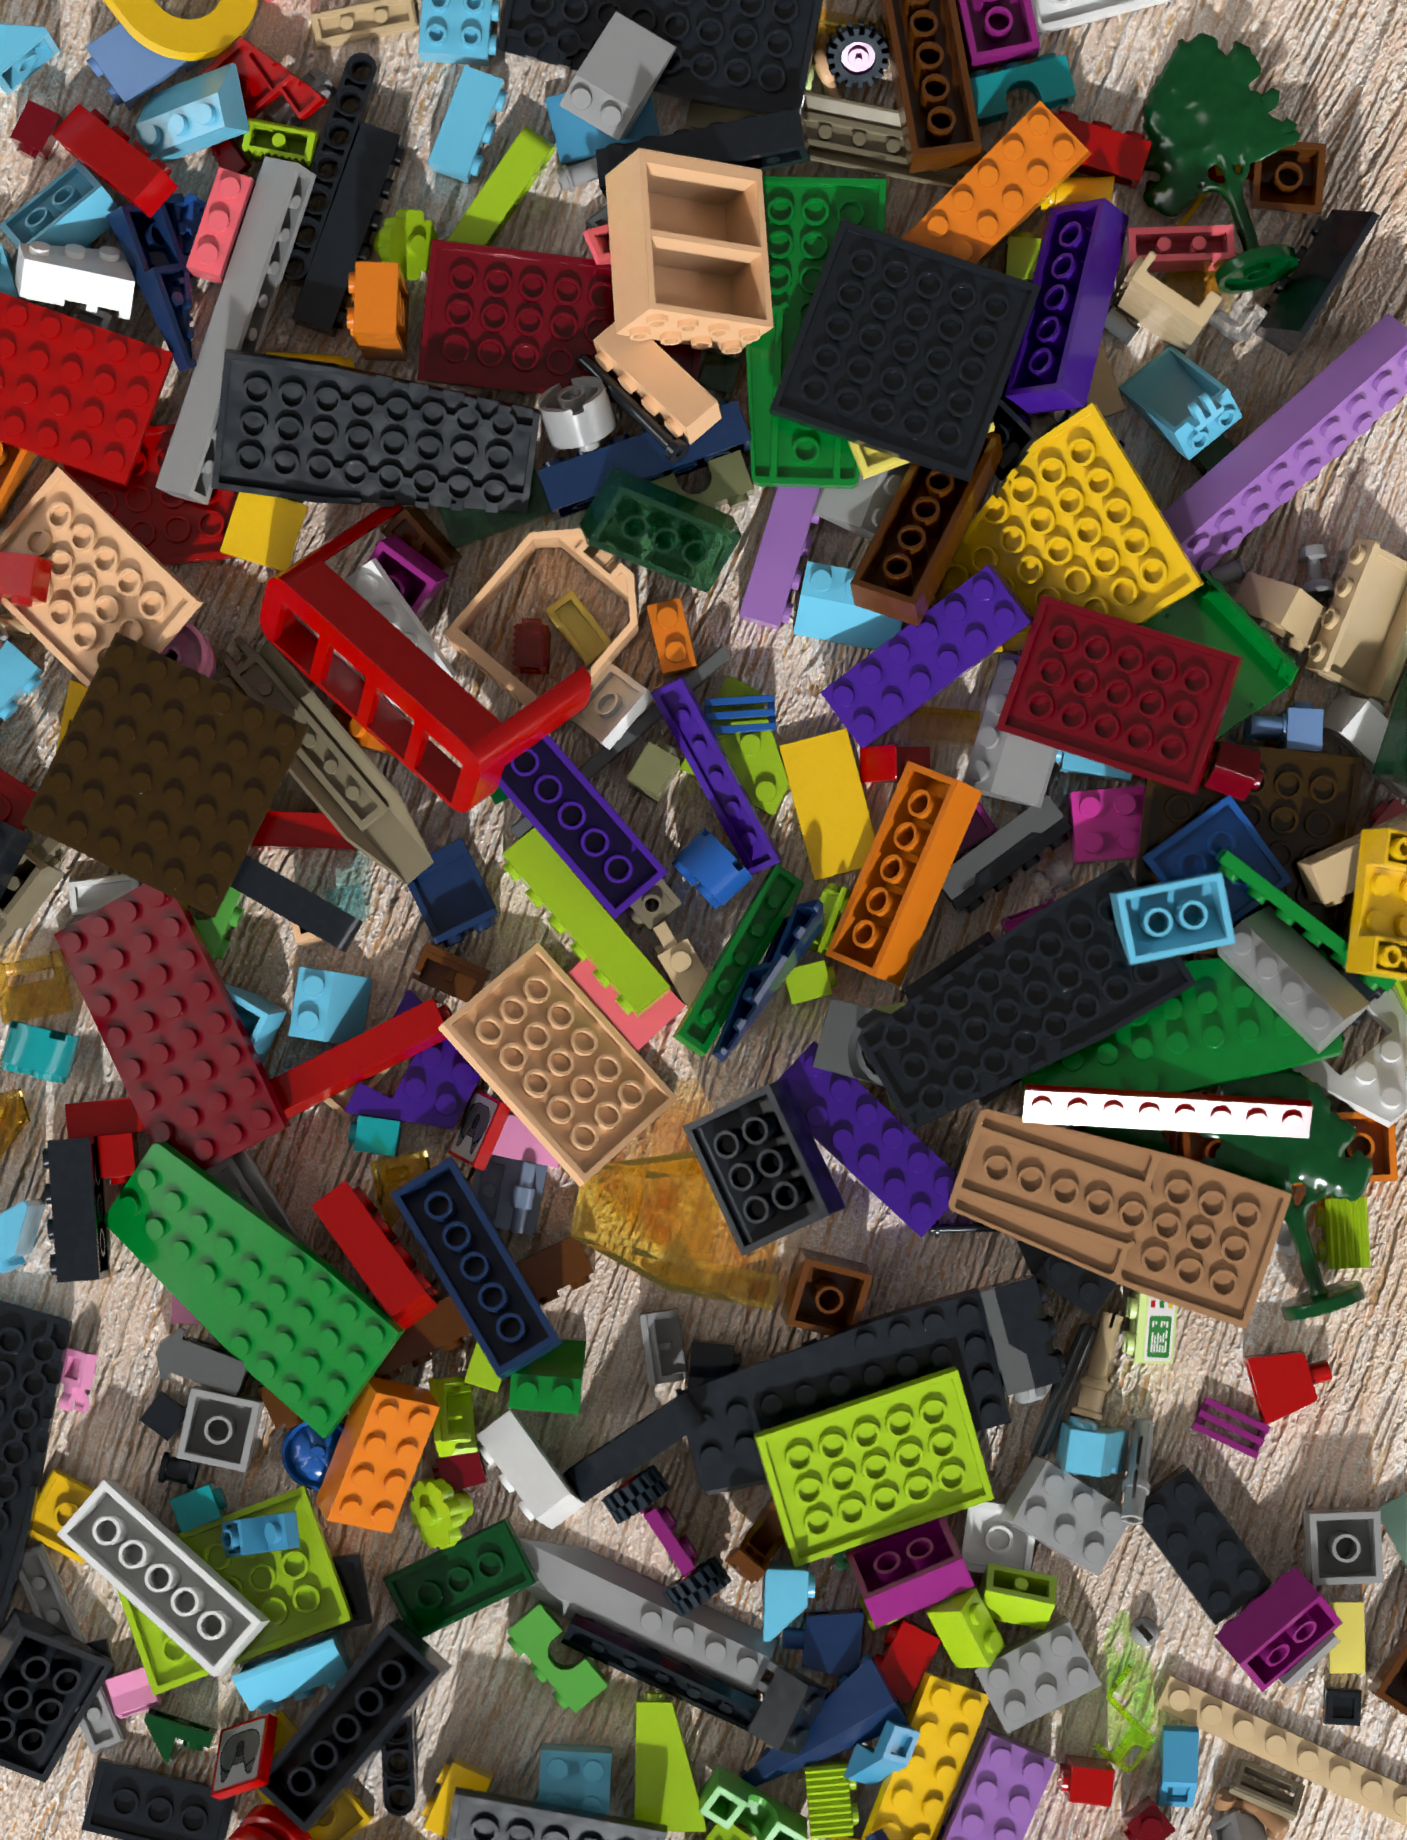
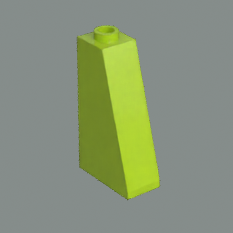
[635,1691,706,1832]

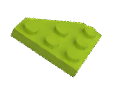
[680,675,789,816]

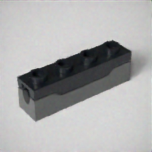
[941,794,1073,913]

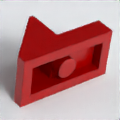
[860,745,930,783]

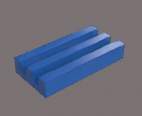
[704,694,777,735]

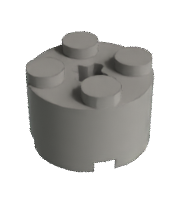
[538,376,618,452]

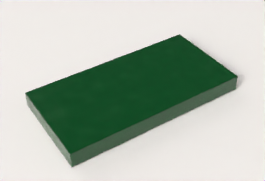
[382,1517,539,1638]

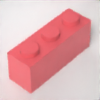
[186,167,255,285]
[1124,225,1235,273]

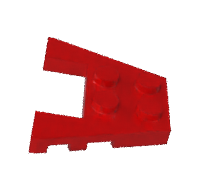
[196,37,328,174]

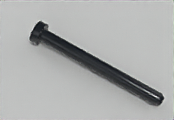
[578,353,689,464]

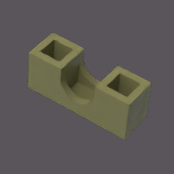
[641,450,754,531]
[627,740,680,804]

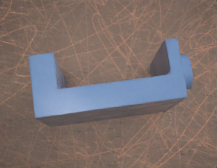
[85,23,198,111]

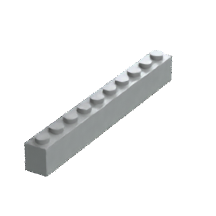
[155,156,317,505]

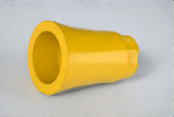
[1041,176,1115,211]

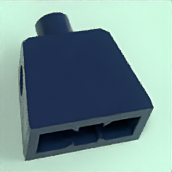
[782,1608,864,1677]

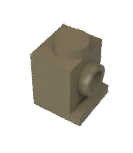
[627,878,682,931]

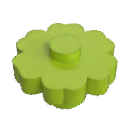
[374,209,438,280]
[410,1477,473,1550]

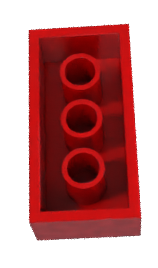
[311,1180,439,1330]

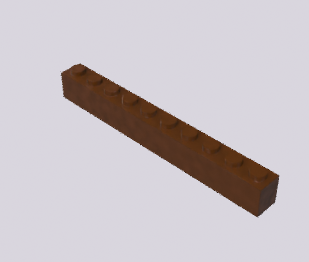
[257,1233,595,1430]

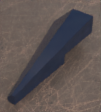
[106,193,197,372]
[712,899,824,1062]
[740,1653,909,1787]

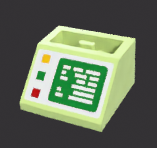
[1122,1289,1178,1364]

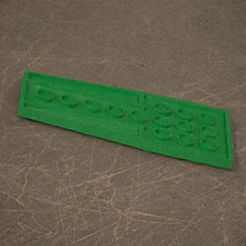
[746,176,887,489]
[1021,949,1343,1093]
[104,1141,405,1439]

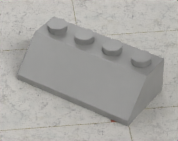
[812,462,911,539]
[963,652,1058,808]
[1217,905,1371,1054]

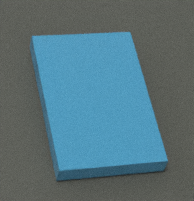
[545,93,661,166]

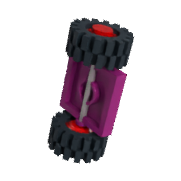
[602,1465,731,1616]

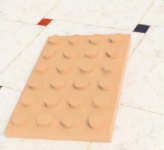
[0,467,203,688]
[438,942,678,1187]

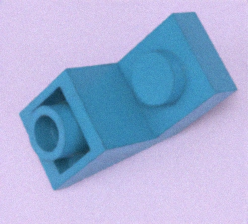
[221,1511,300,1558]
[844,1720,921,1786]
[1156,1725,1199,1807]

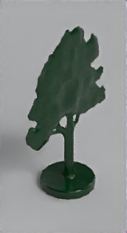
[1143,33,1301,294]
[1199,1068,1373,1321]

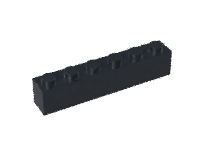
[595,108,811,200]
[292,122,407,338]

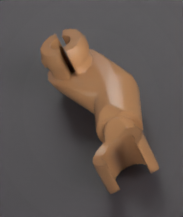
[1213,1787,1289,1840]

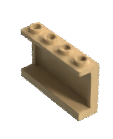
[1116,251,1223,355]
[1305,539,1407,703]

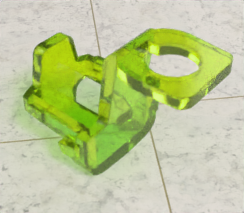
[1093,1663,1159,1772]

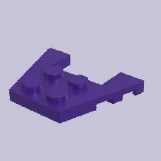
[344,989,481,1130]

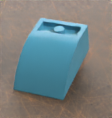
[1118,345,1243,460]

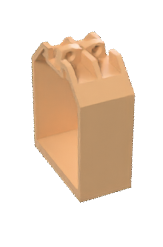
[443,528,639,732]

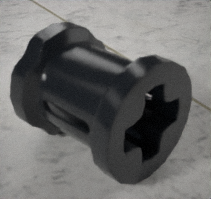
[158,1451,200,1490]

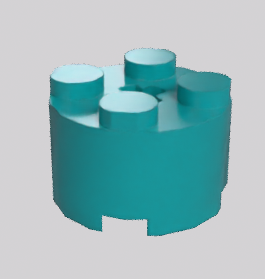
[0,1020,80,1084]

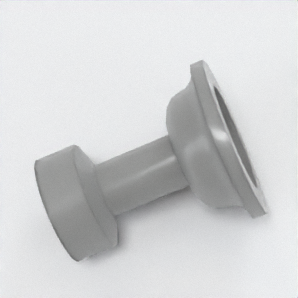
[1298,544,1335,601]

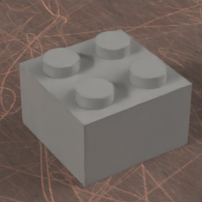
[176,1385,264,1472]
[1303,1507,1384,1585]

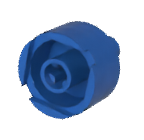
[671,827,753,910]

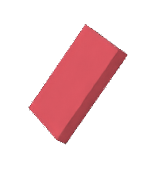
[567,959,686,1052]

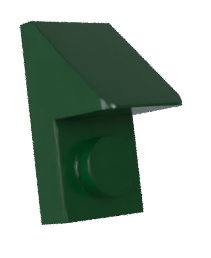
[144,1708,218,1764]

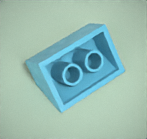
[136,63,250,162]
[0,160,119,249]
[793,561,903,650]
[1110,872,1236,965]
[0,1198,45,1274]
[232,1630,352,1713]

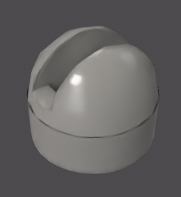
[1129,1617,1159,1646]

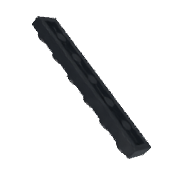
[561,1613,762,1731]

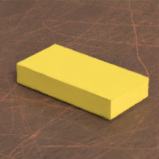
[545,590,612,667]
[1327,1601,1365,1674]

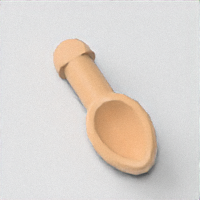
[814,49,842,99]

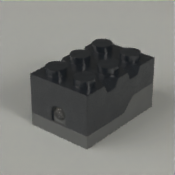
[978,1274,1067,1404]

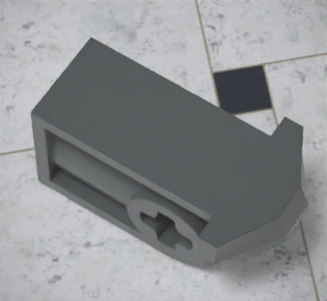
[155,1327,250,1397]

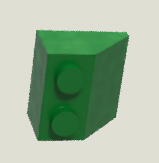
[508,1339,586,1415]

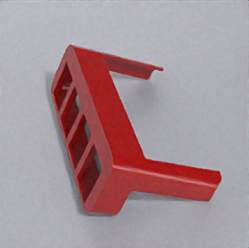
[260,504,591,813]

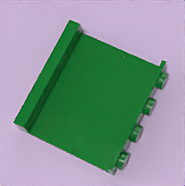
[1141,570,1299,741]

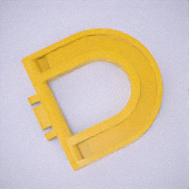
[103,0,257,61]

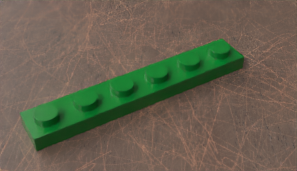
[1214,848,1396,992]
[672,863,805,1057]

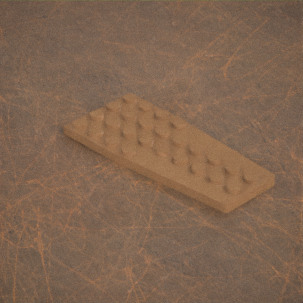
[949,1108,1292,1329]

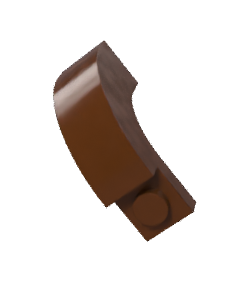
[725,1497,785,1583]

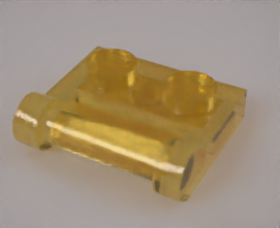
[0,949,74,1024]

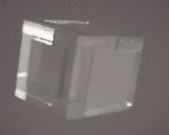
[1208,292,1267,343]

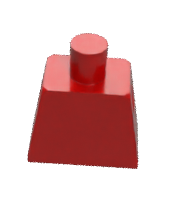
[1243,1351,1332,1424]

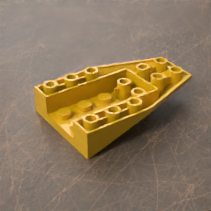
[1346,828,1407,981]

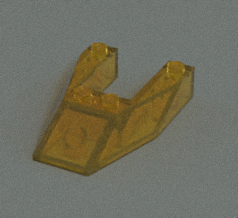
[570,1151,779,1310]

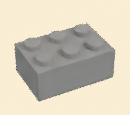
[999,1456,1128,1576]
[973,1616,1101,1734]

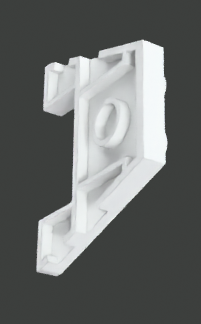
[1292,989,1407,1128]

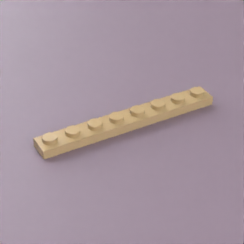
[1154,1674,1407,1826]

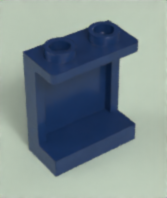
[407,838,500,948]

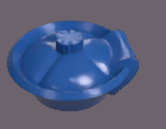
[281,1421,345,1490]

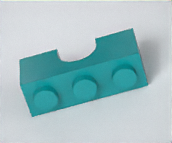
[969,53,1076,127]

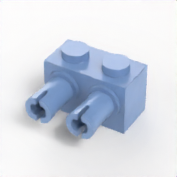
[1243,702,1324,753]

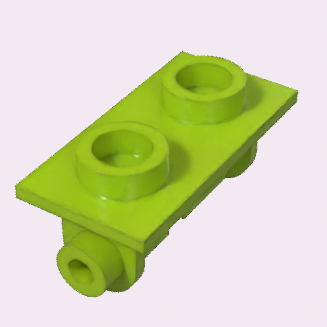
[808,883,852,959]

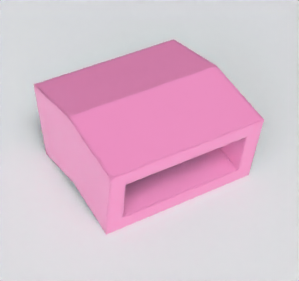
[105,1665,163,1719]

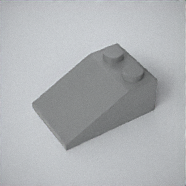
[559,11,677,141]

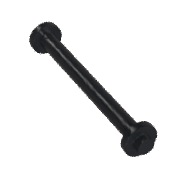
[931,1220,1000,1237]

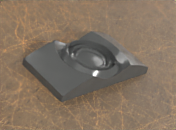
[812,998,890,1086]

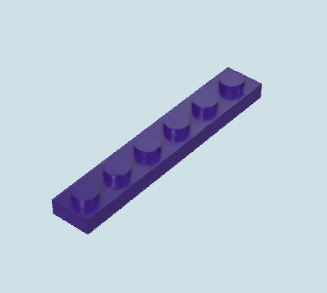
[651,675,782,875]

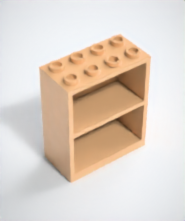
[605,148,773,354]

